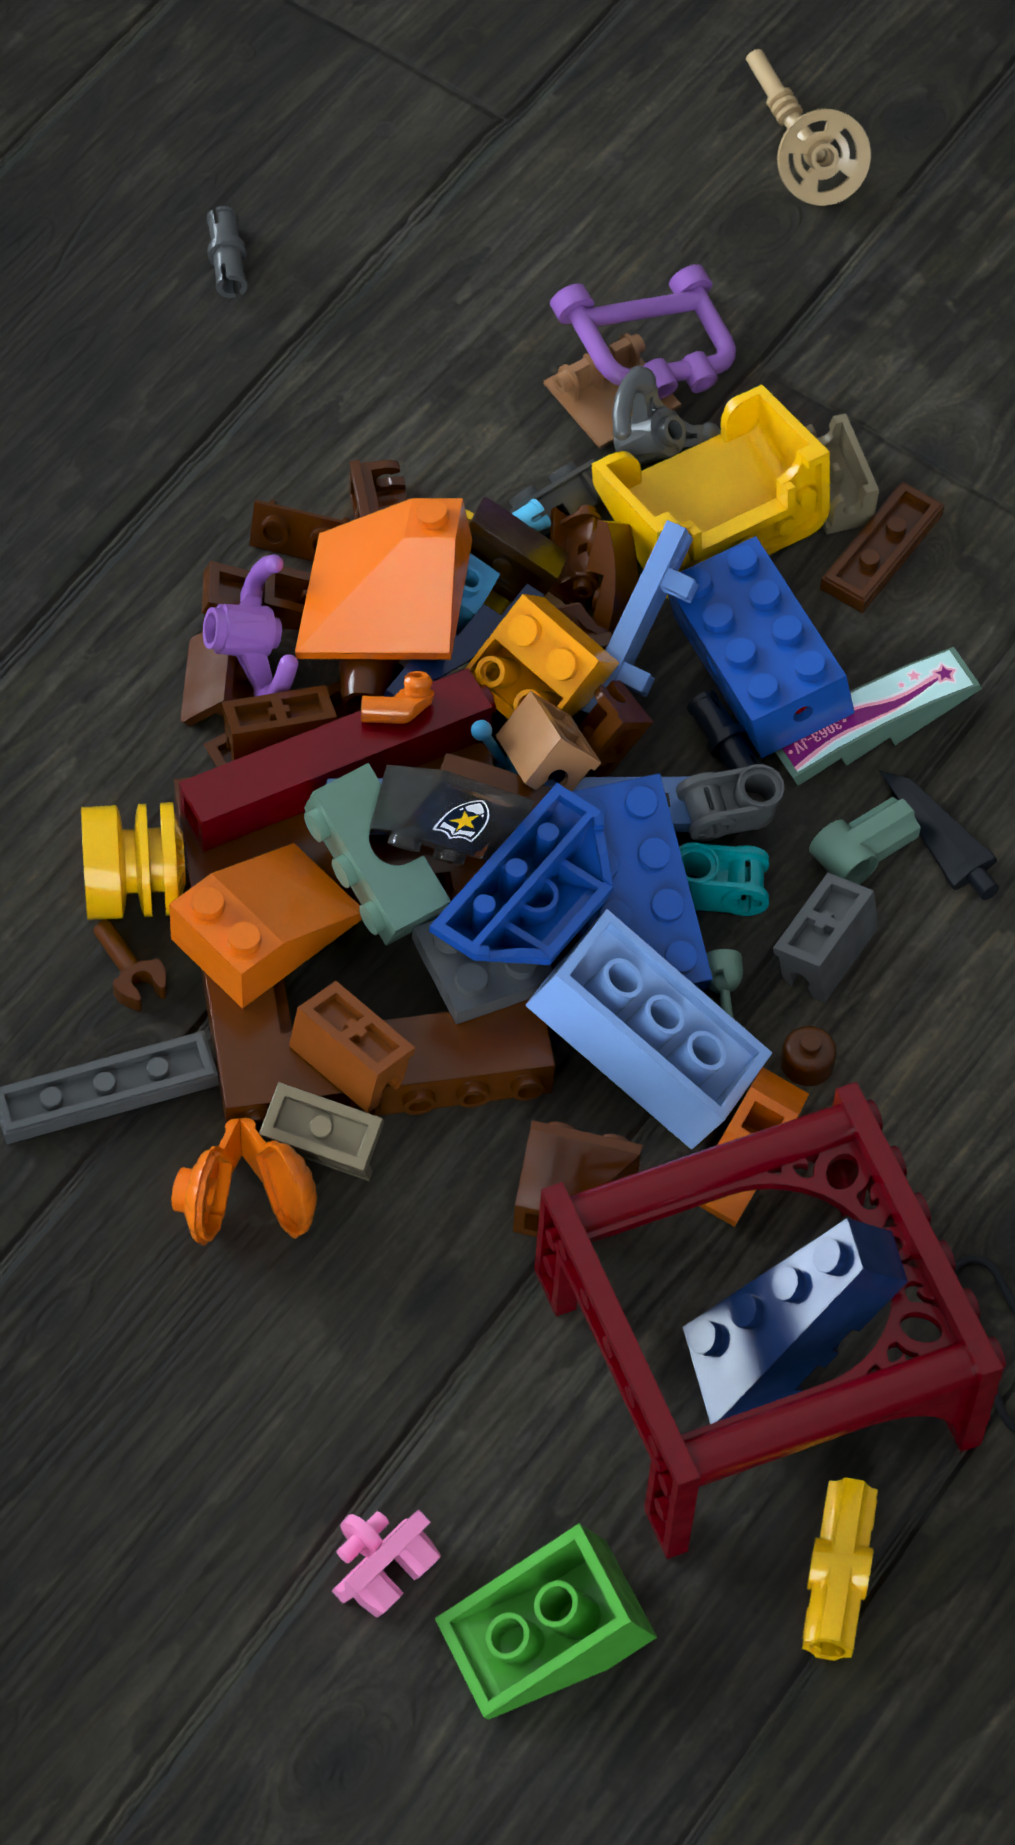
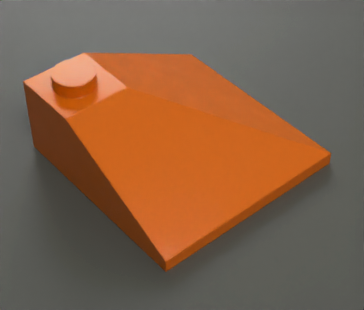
[295,498,473,660]

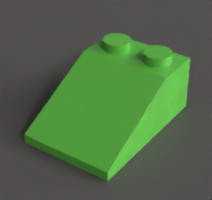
[435,1523,657,1720]

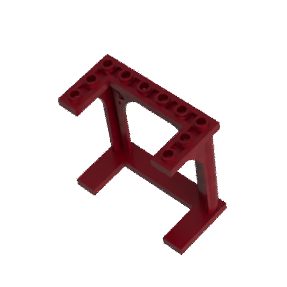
[534,1082,1006,1559]

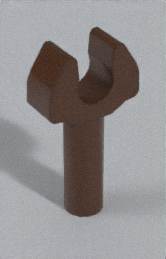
[93,919,167,1012]

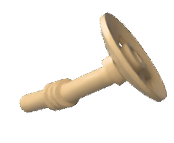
[746,49,871,206]

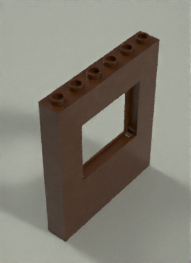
[174,742,555,1133]

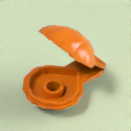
[171,1118,317,1246]

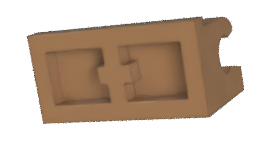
[496,691,601,791]

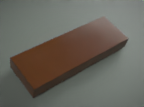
[820,481,944,613]

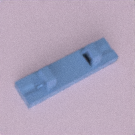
[580,520,699,716]

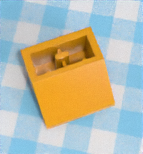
[465,594,620,719]

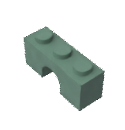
[304,763,451,946]

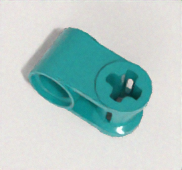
[679,842,769,916]

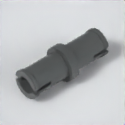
[206,206,248,298]

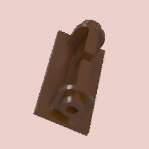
[249,500,350,561]
[548,505,602,609]

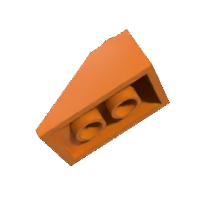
[169,843,362,1009]

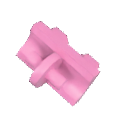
[332,1510,441,1618]

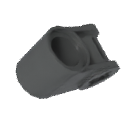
[676,764,785,842]

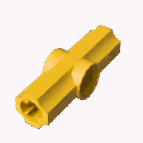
[802,1478,878,1661]

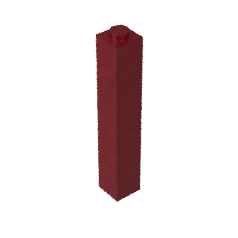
[179,668,496,852]

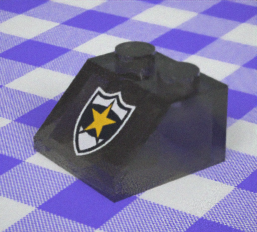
[370,765,534,866]

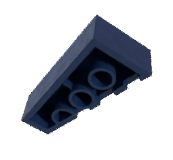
[683,1218,908,1424]

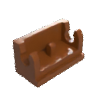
[289,981,416,1113]

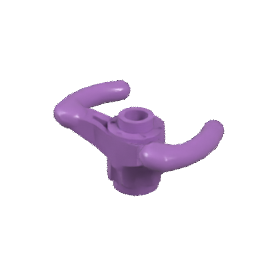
[203,554,299,696]

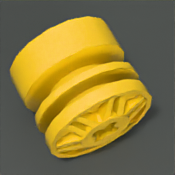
[81,802,186,920]

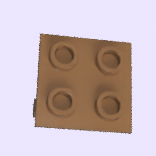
[544,333,681,449]

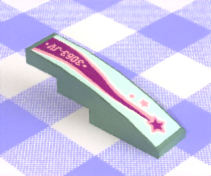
[776,647,982,786]

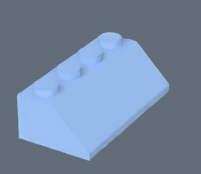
[525,909,772,1150]

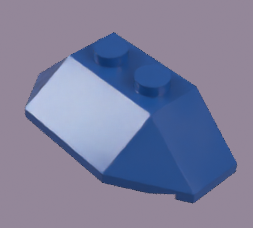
[429,783,614,965]

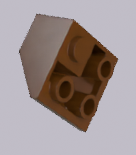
[513,1120,643,1237]

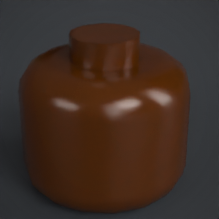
[780,1026,837,1086]

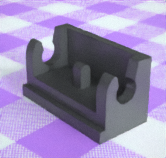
[773,873,879,1003]

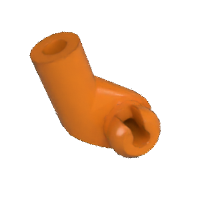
[361,671,435,724]

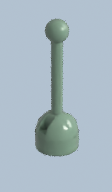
[706,949,744,1018]

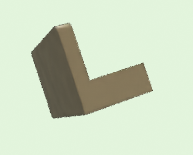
[259,1082,385,1181]

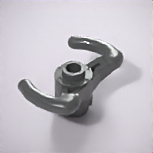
[612,365,721,465]

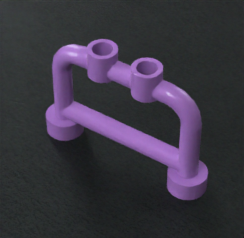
[550,264,736,400]

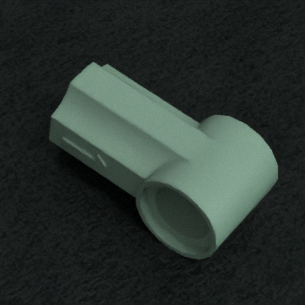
[809,797,921,885]

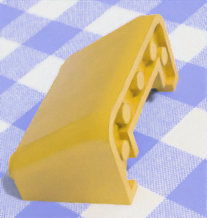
[592,385,830,599]

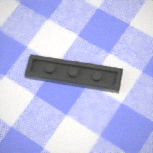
[0,1030,220,1145]

